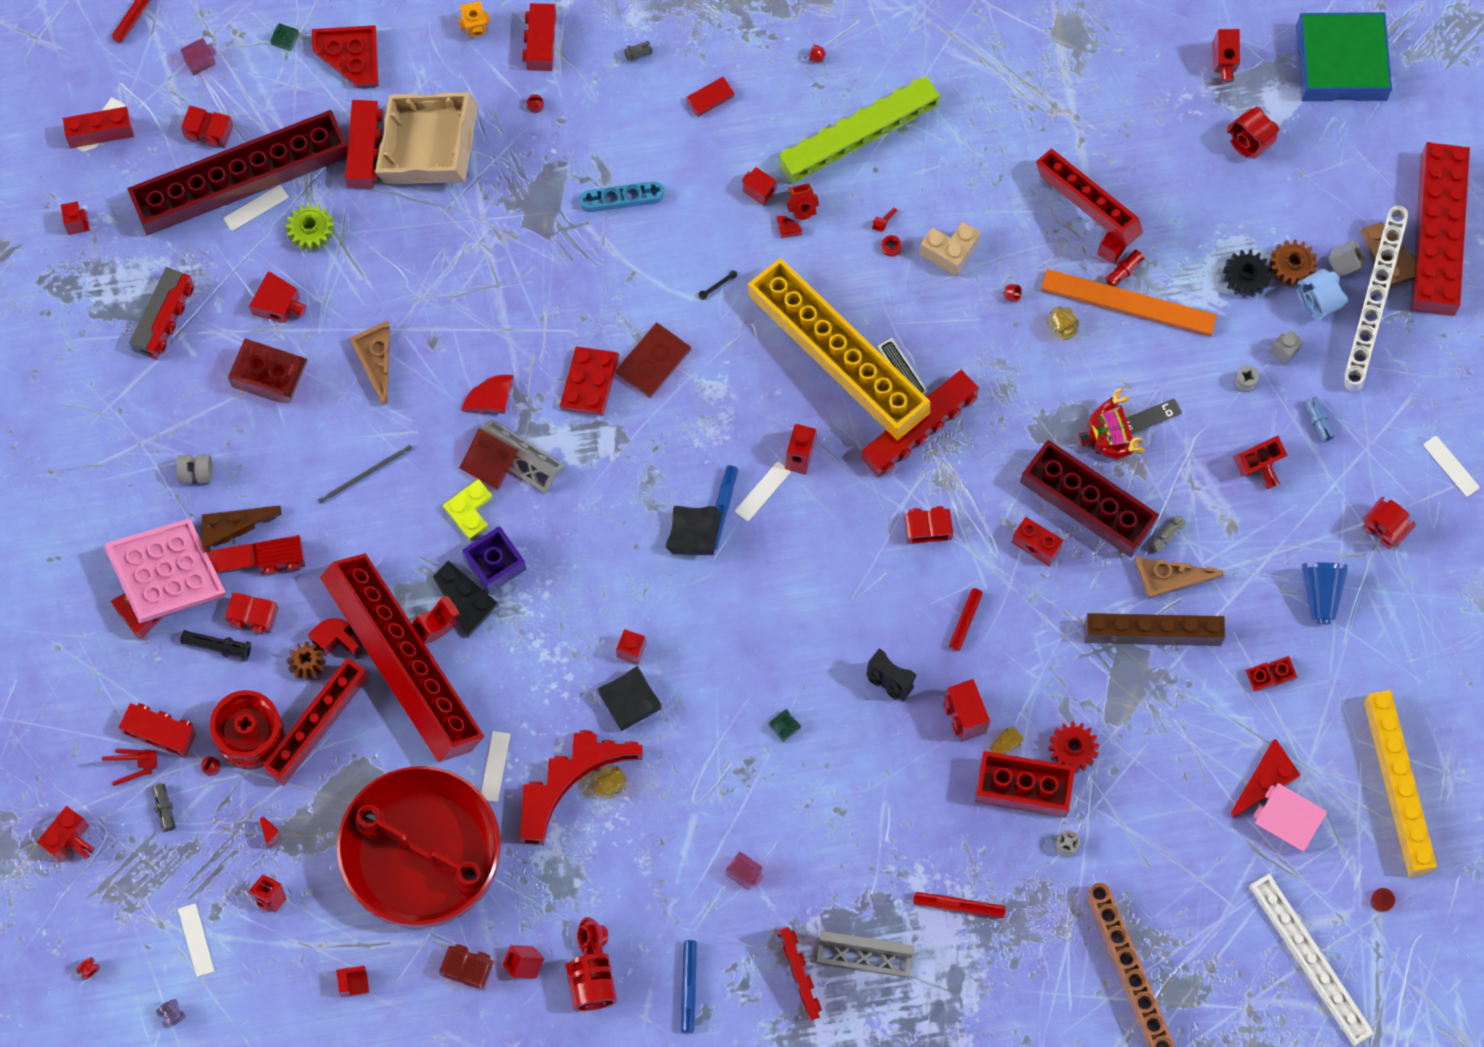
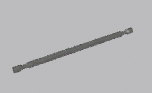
[318,445,412,503]

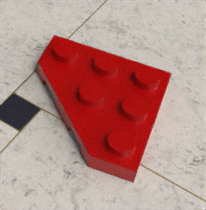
[312,25,379,88]

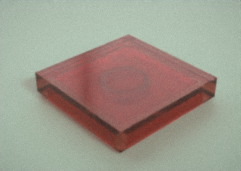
[459,428,519,490]

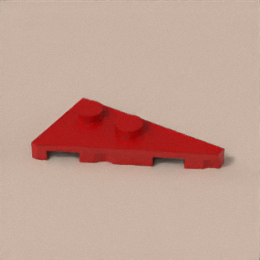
[1231,739,1301,818]

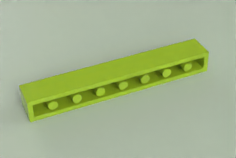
[779,76,940,184]

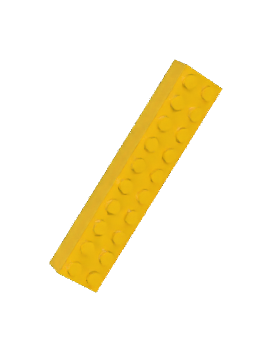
[747,258,930,441]

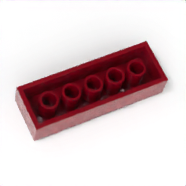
[1020,440,1160,557]

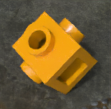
[458,1,490,38]

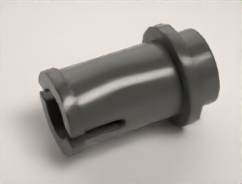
[624,41,653,62]

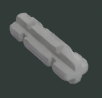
[1150,515,1186,553]

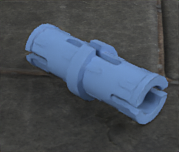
[1303,397,1335,442]

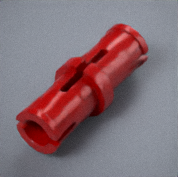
[1105,249,1145,287]

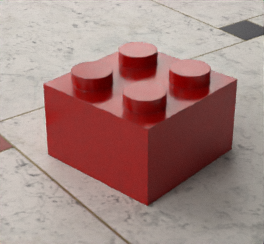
[943,679,990,742]

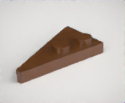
[202,505,282,553]

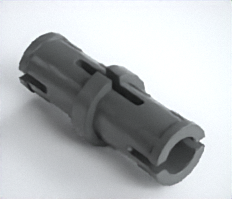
[151,783,177,832]

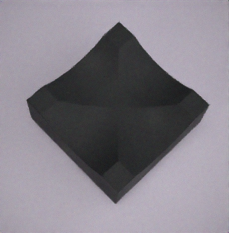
[666,506,722,555]
[866,648,917,702]
[598,666,661,731]

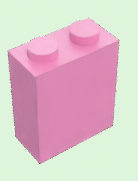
[1253,783,1327,852]

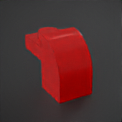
[412,596,460,644]
[308,618,362,658]

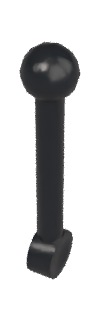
[699,270,737,300]

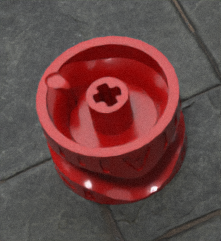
[210,690,285,770]

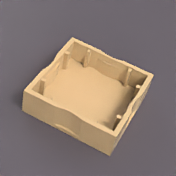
[375,92,478,184]

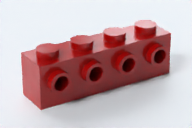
[345,100,383,189]

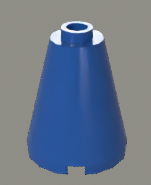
[1302,562,1348,624]

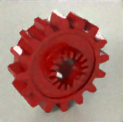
[1048,721,1100,773]

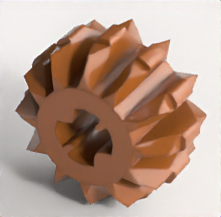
[286,641,326,681]

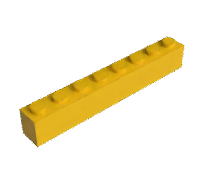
[1364,690,1437,878]

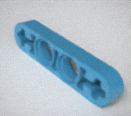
[580,181,664,212]

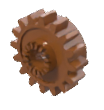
[1269,239,1318,287]

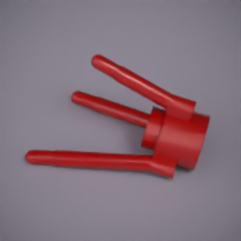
[101,749,158,786]

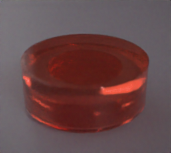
[1370,888,1395,913]

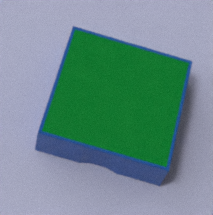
[1296,12,1392,101]

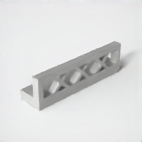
[472,419,565,493]
[816,931,914,978]

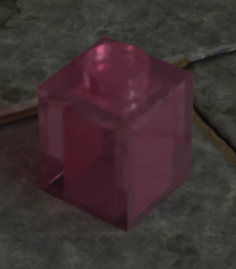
[180,38,216,76]
[726,851,763,891]

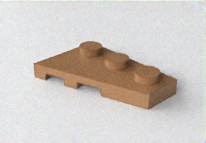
[1361,222,1415,286]

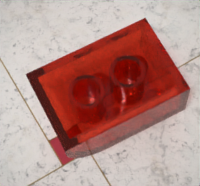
[228,338,308,403]

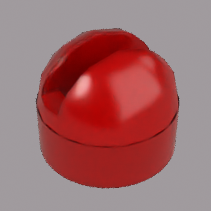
[809,44,825,63]
[526,94,544,113]
[1003,284,1022,302]
[201,756,220,776]

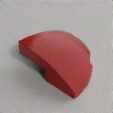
[462,375,514,414]

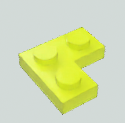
[443,479,493,541]

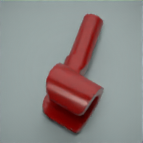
[872,207,897,232]

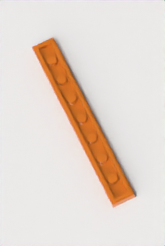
[1041,269,1217,337]

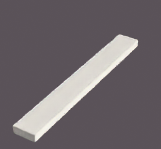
[1249,873,1375,1047]

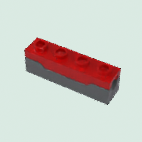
[129,267,194,360]

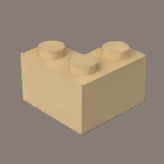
[919,221,981,276]

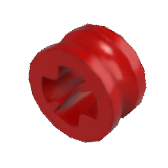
[882,235,901,257]
[76,957,100,980]

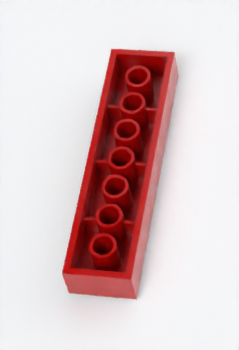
[1411,142,1470,316]

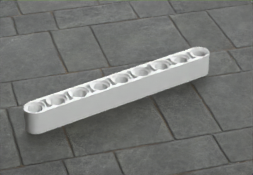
[1344,206,1408,392]

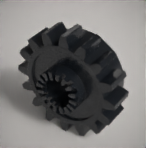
[1223,250,1272,298]

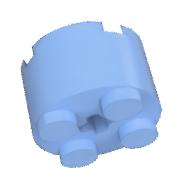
[1297,269,1348,320]

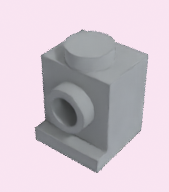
[1269,330,1304,366]

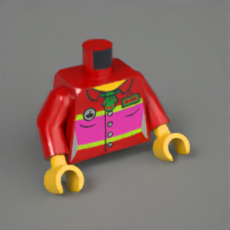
[1078,388,1145,460]

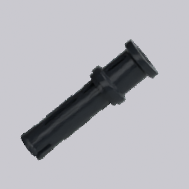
[180,630,252,662]

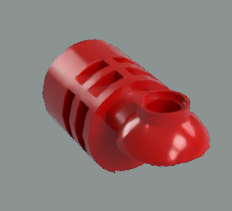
[565,917,617,1012]

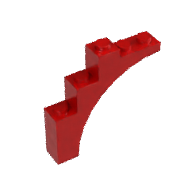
[520,730,643,845]

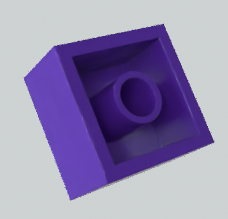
[462,526,526,594]

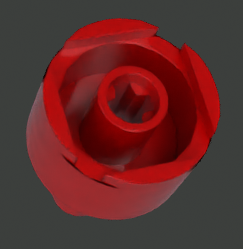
[1227,106,1279,159]
[1362,497,1416,549]

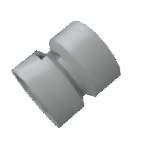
[177,454,213,484]

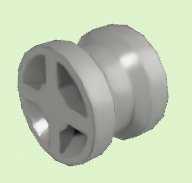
[1234,365,1259,392]
[1055,830,1080,857]

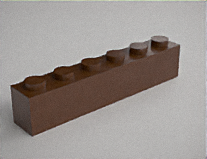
[1084,613,1225,646]

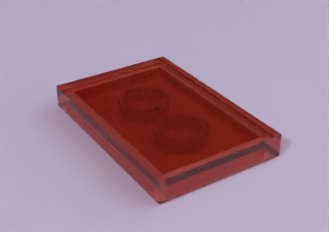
[615,322,691,398]

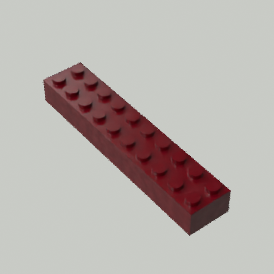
[127,110,348,236]

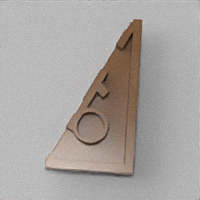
[349,320,390,406]
[1134,556,1224,599]

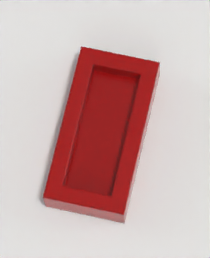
[687,77,734,117]

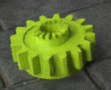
[286,203,335,252]

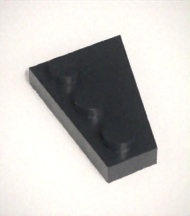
[433,560,499,638]

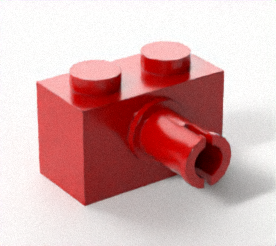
[1232,436,1288,490]
[36,805,95,862]

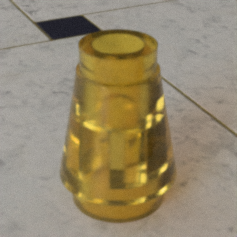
[989,726,1024,754]

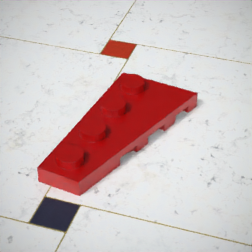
[775,926,822,1021]

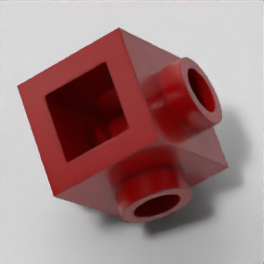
[786,183,819,220]

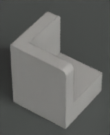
[1328,240,1365,277]

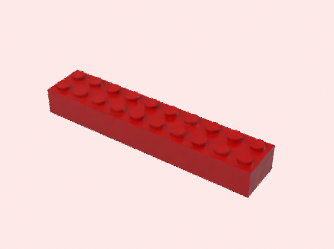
[320,553,485,763]

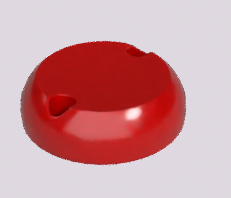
[337,766,501,929]

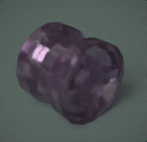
[156,999,186,1028]

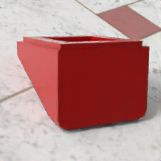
[260,817,281,849]

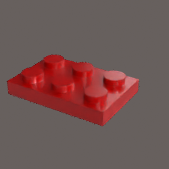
[560,346,619,416]

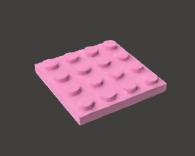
[104,518,226,623]

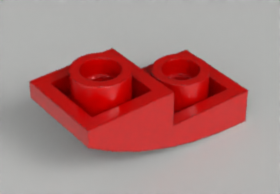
[207,543,258,573]
[1245,656,1298,692]

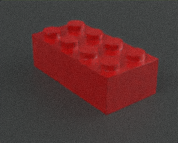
[974,751,1075,818]

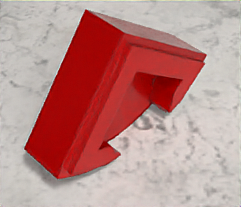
[777,216,802,238]

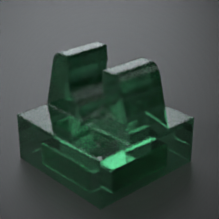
[270,23,299,52]
[769,709,801,742]

